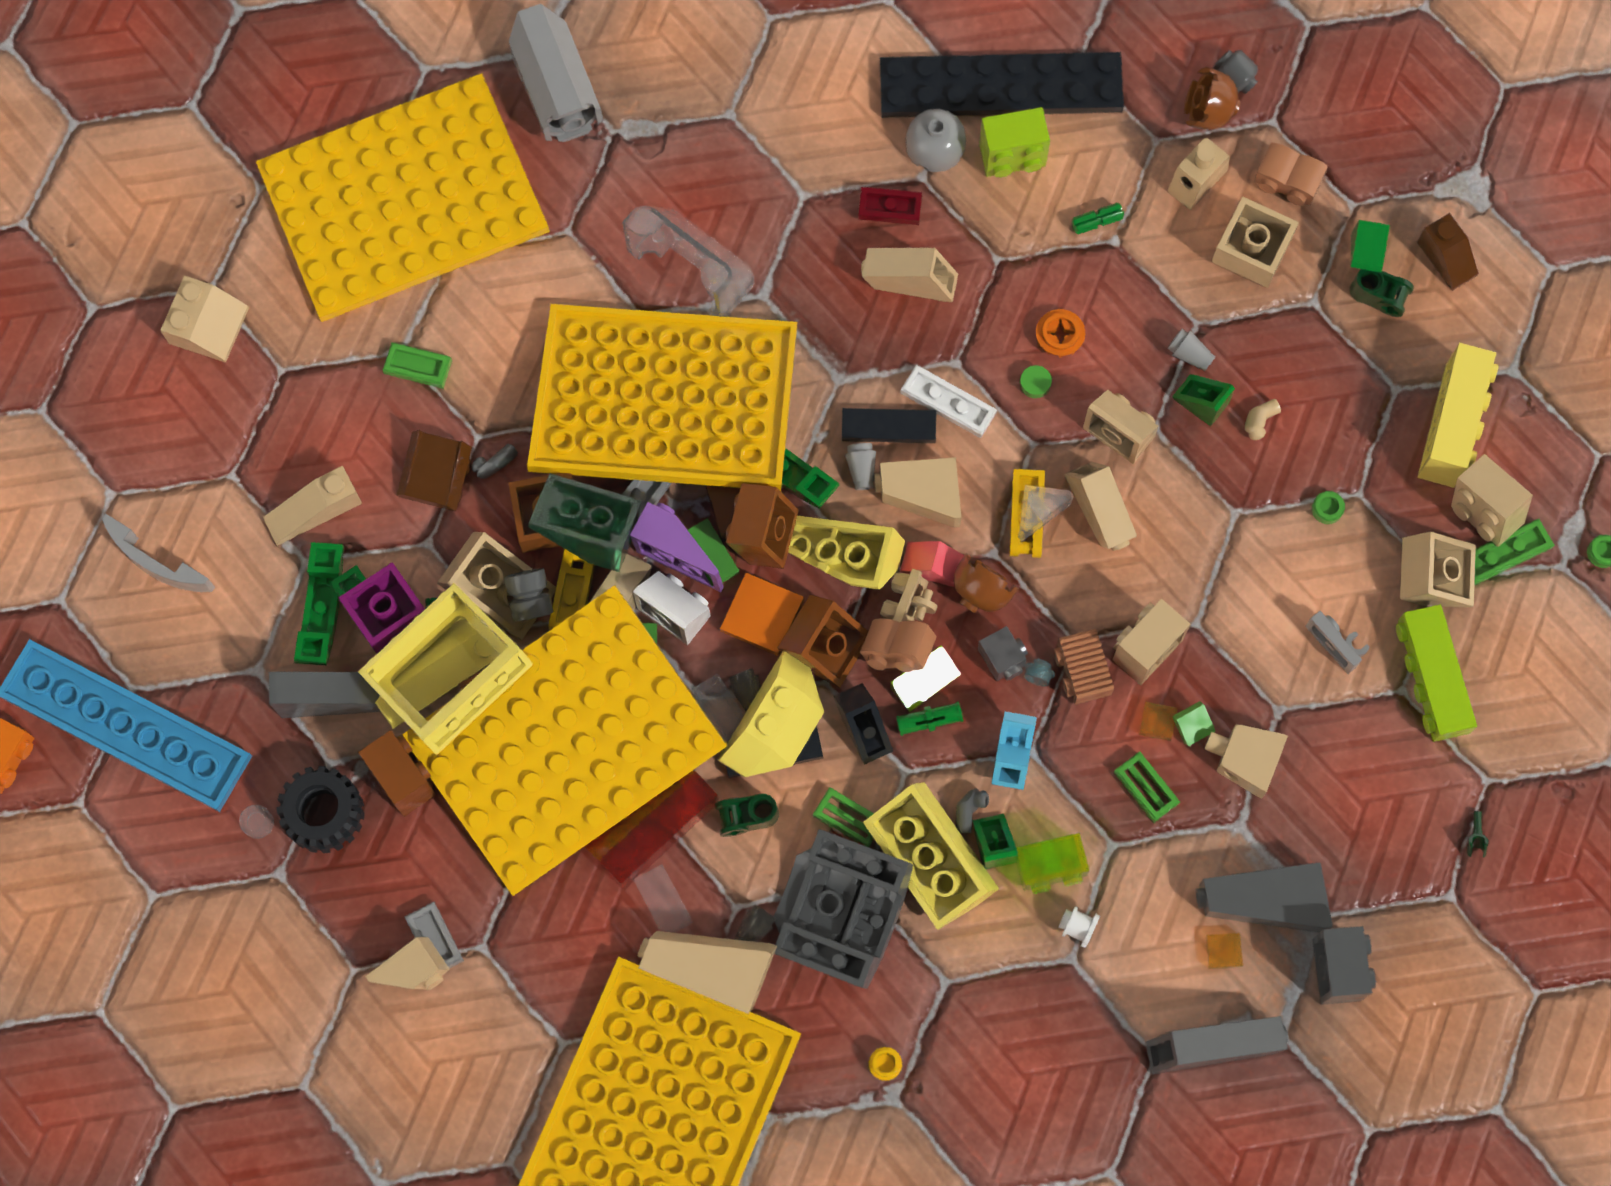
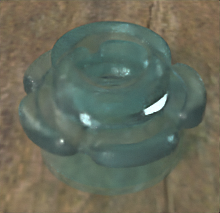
[1024,659,1055,687]

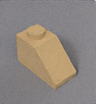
[366,937,450,991]

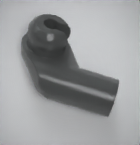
[471,444,518,479]
[956,789,989,833]

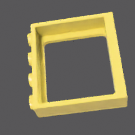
[358,583,533,755]

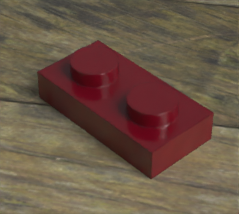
[858,187,922,225]

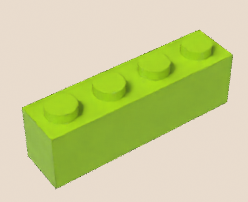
[1396,604,1478,742]

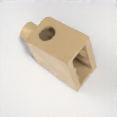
[1167,138,1229,210]
[1204,724,1288,798]

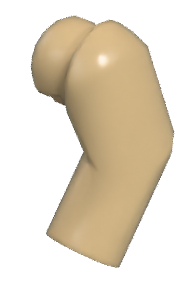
[1245,399,1281,440]

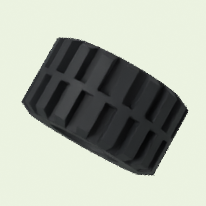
[277,766,365,853]

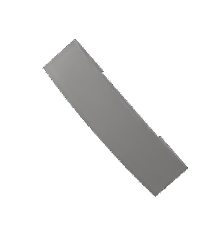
[102,513,215,592]

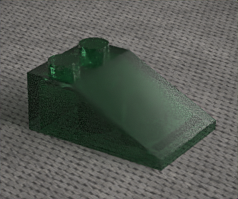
[529,473,641,572]

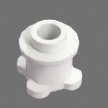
[1058,906,1100,948]

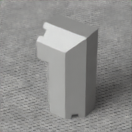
[509,4,603,142]

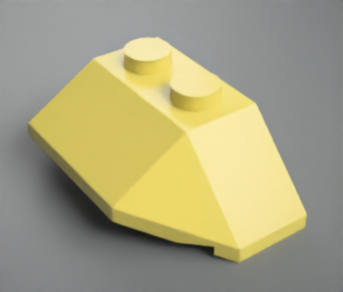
[718,651,824,777]

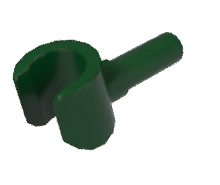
[1467,811,1489,858]

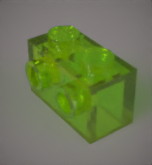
[1016,833,1090,894]

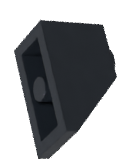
[833,683,893,765]

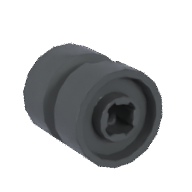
[503,568,554,621]

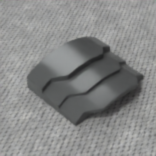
[773,829,913,989]

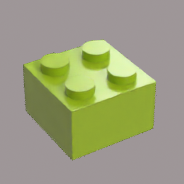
[979,107,1050,178]

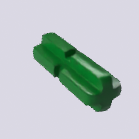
[1072,202,1124,234]

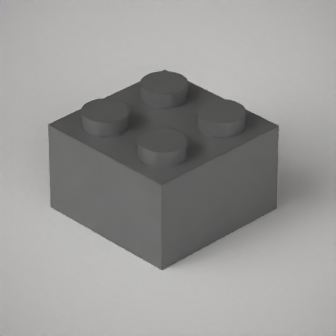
[1312,926,1376,1005]

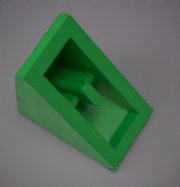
[1351,220,1390,273]
[1172,374,1235,427]
[972,814,1018,869]

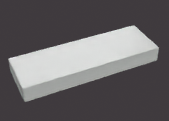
[900,365,997,438]

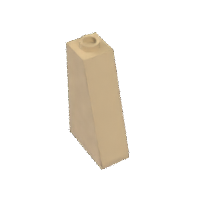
[638,931,777,1014]

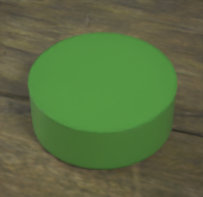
[1020,365,1052,398]
[1312,491,1345,524]
[1587,535,1611,568]

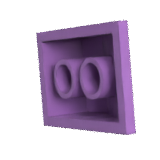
[630,502,724,592]

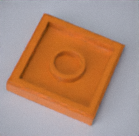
[720,573,804,656]

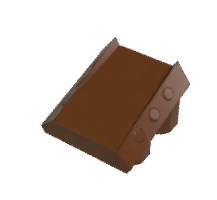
[397,430,472,511]

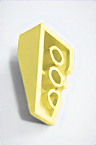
[788,516,905,590]
[375,619,500,729]

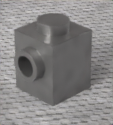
[978,626,1028,681]

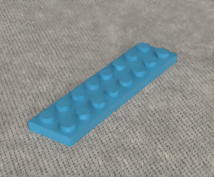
[0,639,252,812]

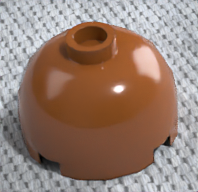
[1184,67,1240,131]
[953,553,1019,613]

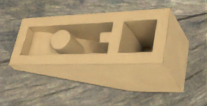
[263,466,362,546]

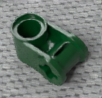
[1349,269,1414,317]
[714,794,779,837]

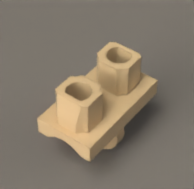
[880,569,937,622]

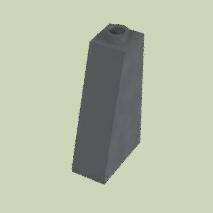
[269,672,381,718]
[1196,862,1333,933]
[1146,1016,1288,1075]

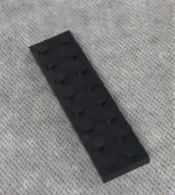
[880,52,1124,118]

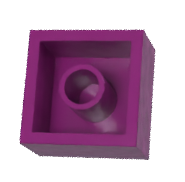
[338,562,425,654]

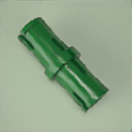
[896,701,963,736]

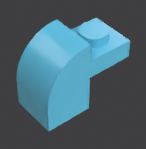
[991,711,1037,790]

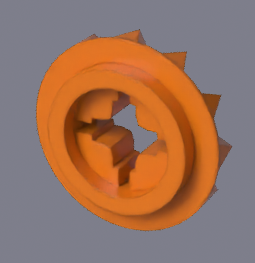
[1035,309,1086,358]

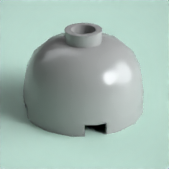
[905,109,966,172]

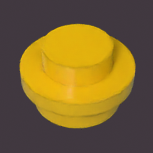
[869,1047,902,1081]

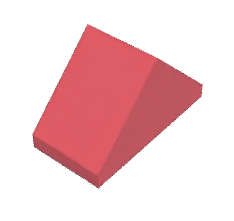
[900,541,964,587]

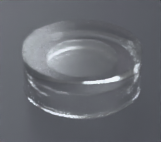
[239,805,274,839]

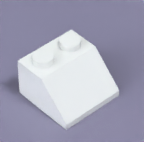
[633,571,711,645]

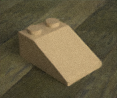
[437,532,556,640]

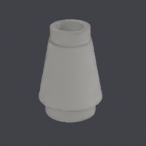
[1167,329,1215,371]
[845,443,876,490]

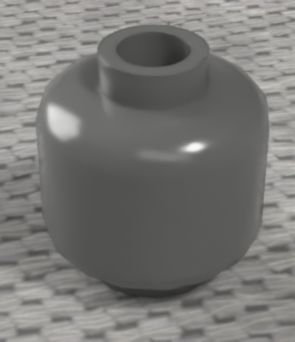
[1213,50,1258,94]

